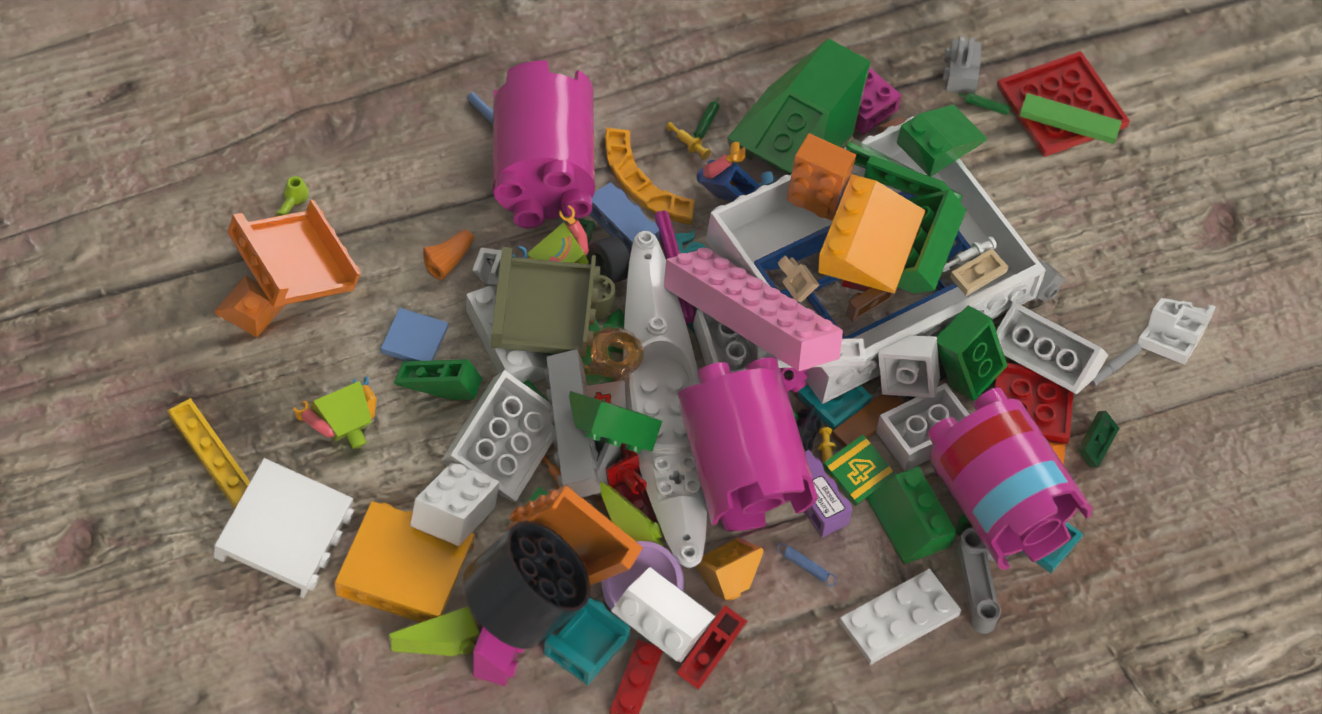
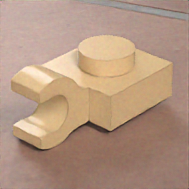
[778,256,819,302]

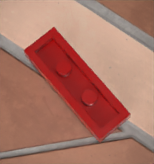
[610,639,663,714]

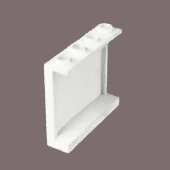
[214,458,355,598]

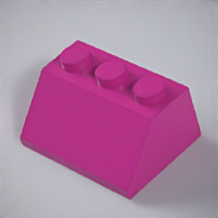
[474,626,524,686]

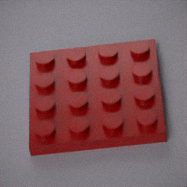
[996,51,1130,157]

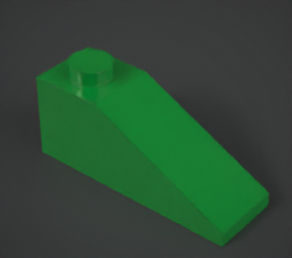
[394,359,483,400]

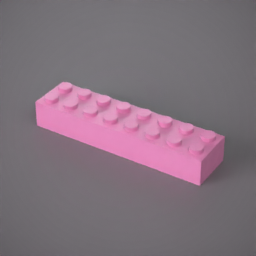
[664,248,843,371]

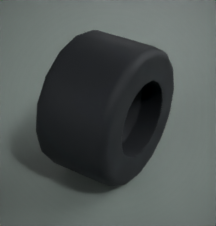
[586,236,630,283]

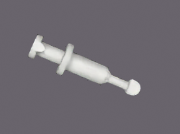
[942,236,997,272]

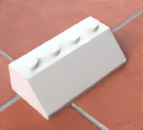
[466,286,548,383]
[996,302,1108,394]

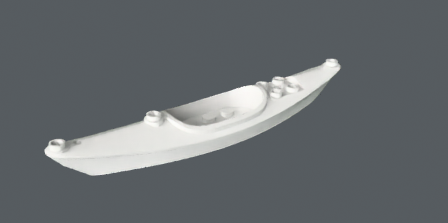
[623,231,707,568]

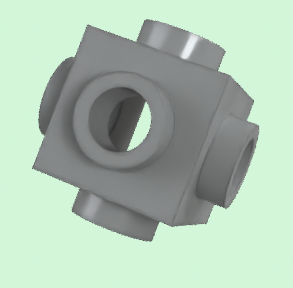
[1033,259,1066,302]

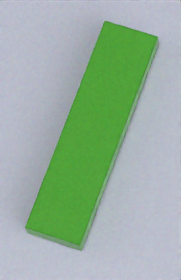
[1020,93,1122,145]

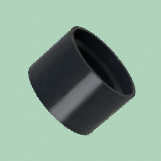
[463,521,590,649]

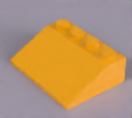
[818,174,925,294]

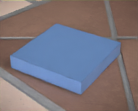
[381,308,448,361]

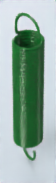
[958,92,1016,116]
[693,97,720,139]

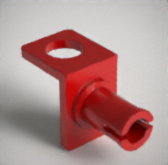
[606,443,647,494]

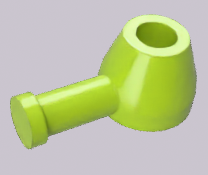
[275,176,309,217]

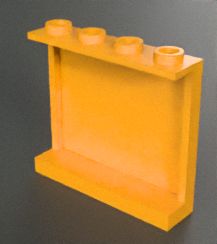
[335,501,474,623]

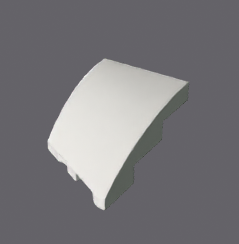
[1137,298,1216,365]

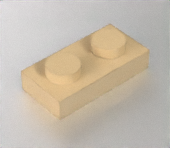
[950,249,1008,296]

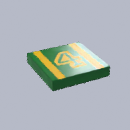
[822,435,896,507]

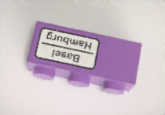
[804,450,852,538]

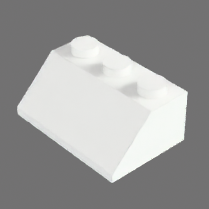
[611,567,716,662]

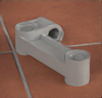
[956,528,1011,634]

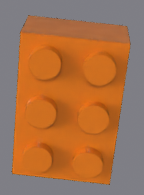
[786,133,856,221]

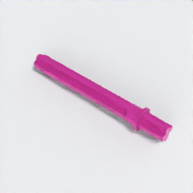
[655,210,696,325]

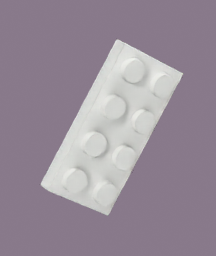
[839,569,961,665]

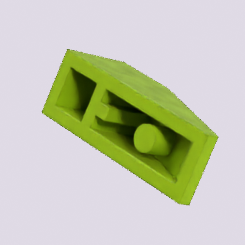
[600,482,664,546]
[389,606,480,656]

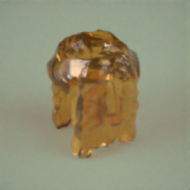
[584,326,644,381]

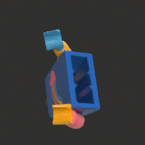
[696,142,776,202]

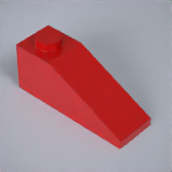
[676,605,748,690]

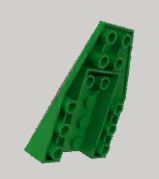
[727,38,871,175]

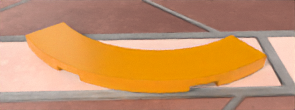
[605,127,695,225]

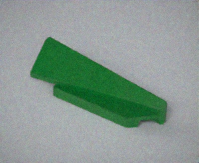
[846,139,963,202]

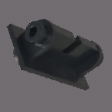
[796,405,822,452]

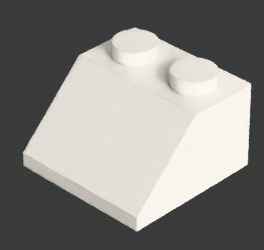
[878,335,940,398]

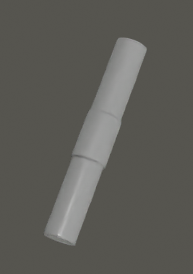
[1089,343,1142,387]

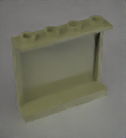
[491,247,600,357]

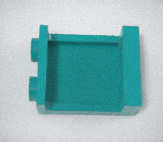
[544,598,630,686]

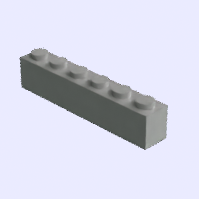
[544,349,601,497]

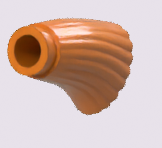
[423,229,474,280]

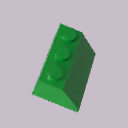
[569,391,662,453]
[867,466,956,565]

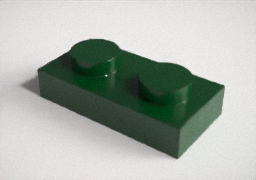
[1077,411,1120,468]

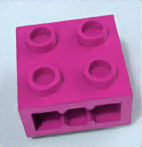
[855,67,901,135]

